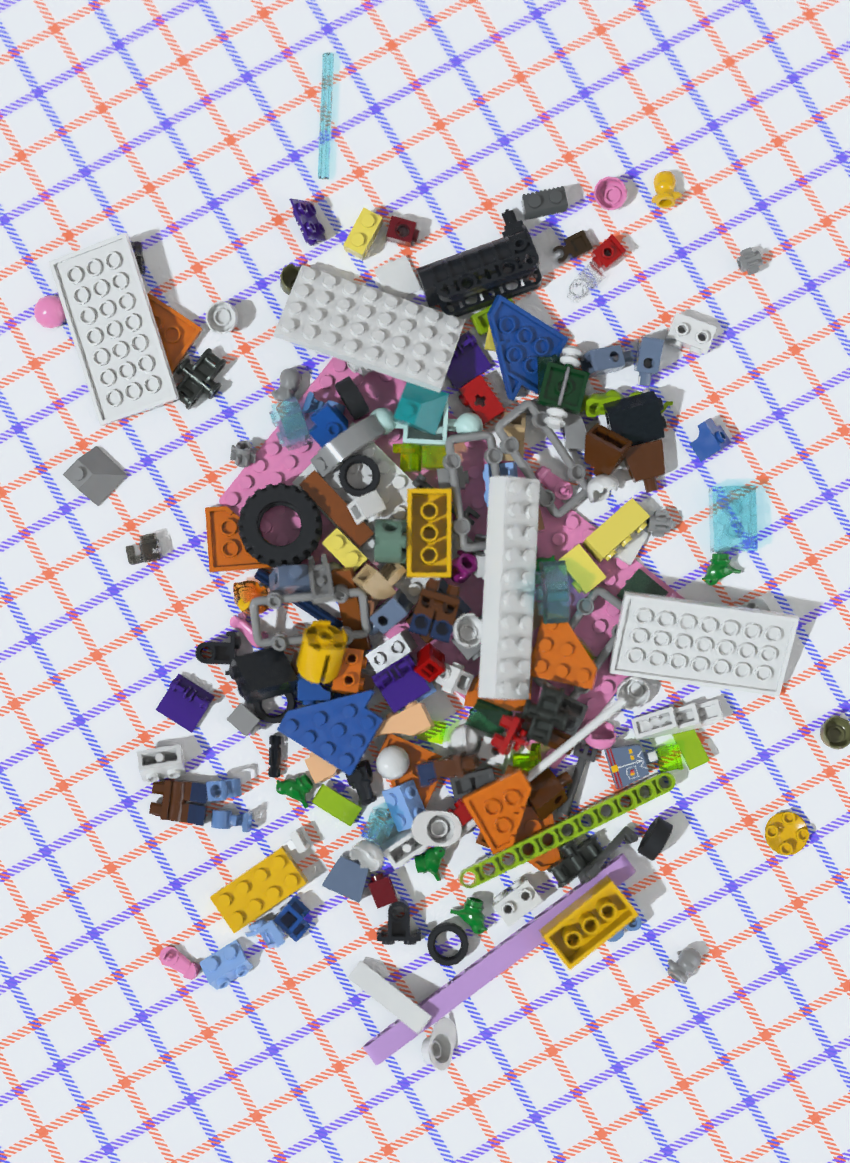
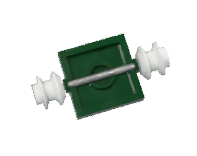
[537,346,590,429]

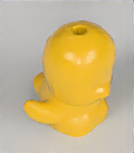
[651,171,682,208]

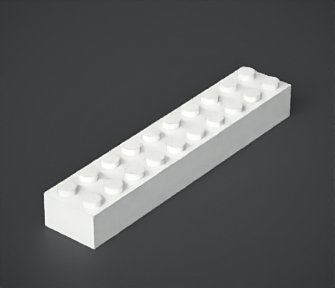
[478,476,540,700]

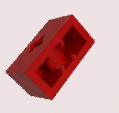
[458,374,505,427]

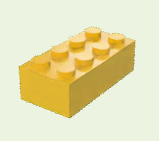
[407,489,451,578]
[209,845,308,934]
[539,875,639,970]

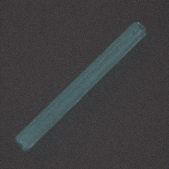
[318,52,334,180]

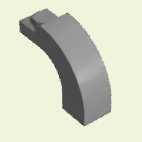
[523,400,587,451]
[310,414,386,478]

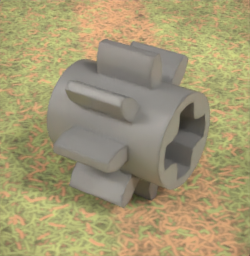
[736,247,763,276]
[230,441,257,468]
[647,511,671,537]

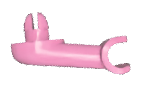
[534,466,573,501]
[230,612,269,648]
[159,946,201,980]

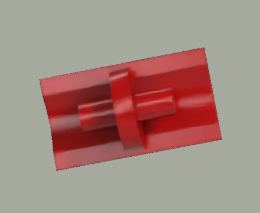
[490,715,530,755]

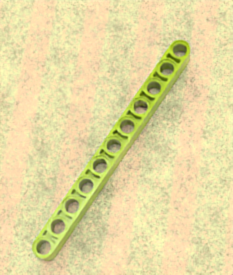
[458,772,676,889]

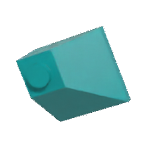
[393,382,449,435]

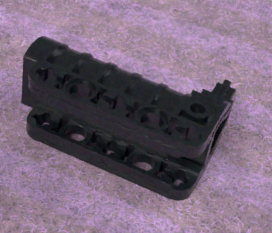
[416,209,542,317]

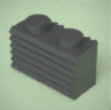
[521,186,568,220]

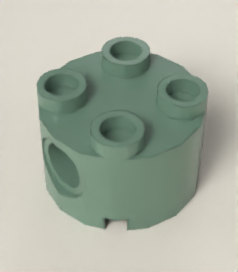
[374,519,407,564]

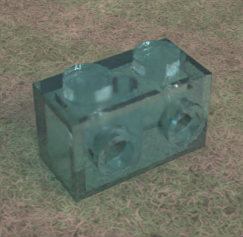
[361,807,394,845]

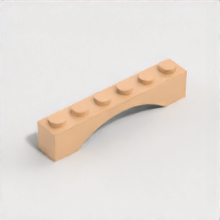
[304,701,435,784]

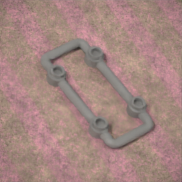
[495,400,588,518]
[442,431,503,552]
[249,584,371,651]
[532,587,622,700]

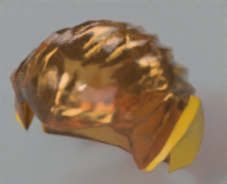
[233,580,269,615]

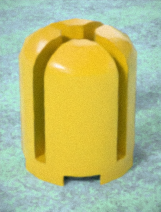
[297,620,347,684]

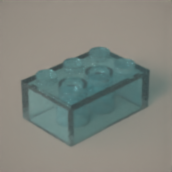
[708,485,758,553]

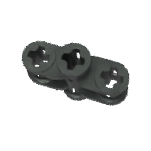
[176,348,227,410]
[521,682,570,746]
[547,834,603,888]

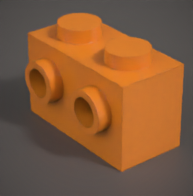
[332,648,367,695]

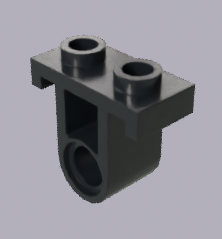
[195,632,241,675]
[377,898,421,945]

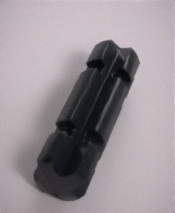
[268,735,281,778]

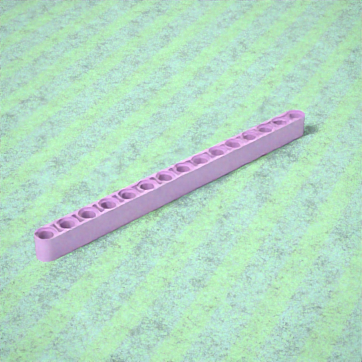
[363,853,636,1065]

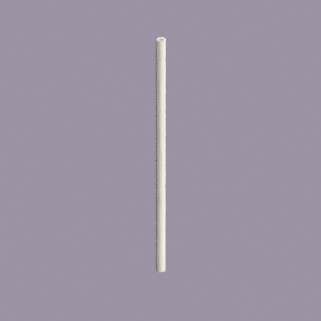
[445,696,628,849]

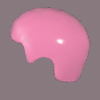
[594,176,627,211]
[34,295,66,329]
[584,719,617,750]

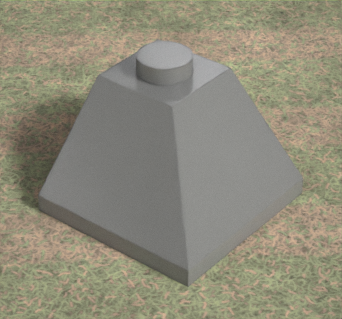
[62,446,128,507]

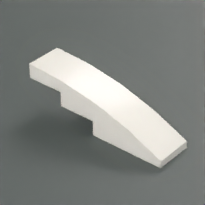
[631,699,725,740]
[347,960,432,1035]

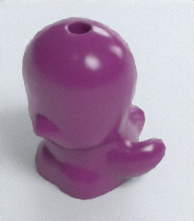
[451,550,477,583]

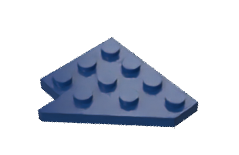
[487,295,569,401]
[277,690,384,776]

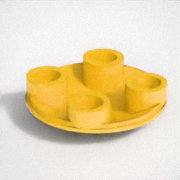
[765,812,809,855]

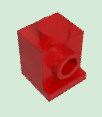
[591,234,626,271]
[414,643,445,683]
[446,798,472,826]

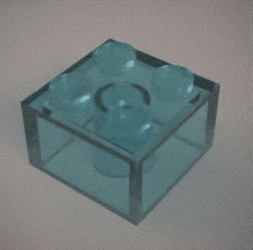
[269,396,313,451]
[535,560,570,624]

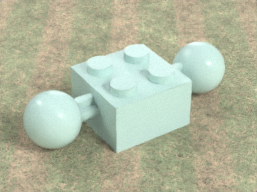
[370,401,483,448]

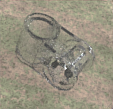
[567,261,606,303]

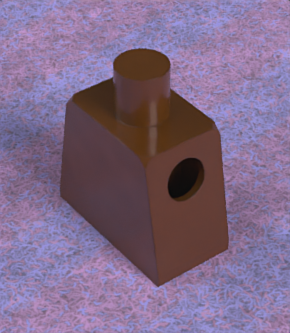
[584,423,632,476]
[623,439,665,493]
[527,768,573,821]

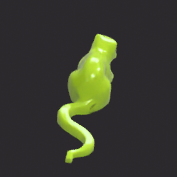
[580,389,673,417]

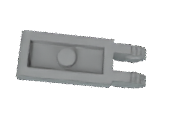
[307,553,335,604]

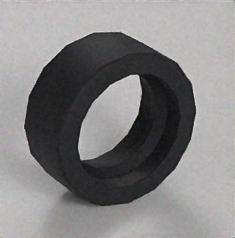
[335,376,370,420]
[339,454,380,497]
[253,692,296,724]
[638,817,673,861]
[427,922,469,966]

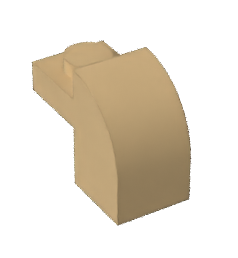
[502,412,526,461]
[352,563,407,600]

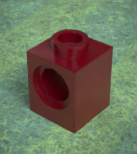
[386,216,420,248]
[368,872,398,909]

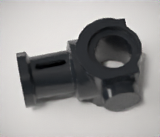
[345,759,377,806]

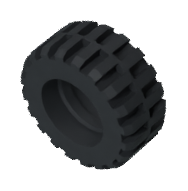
[238,483,322,568]

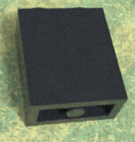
[603,391,667,446]
[229,647,298,704]

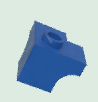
[309,403,349,448]
[690,418,732,462]
[297,674,331,705]
[272,896,311,942]

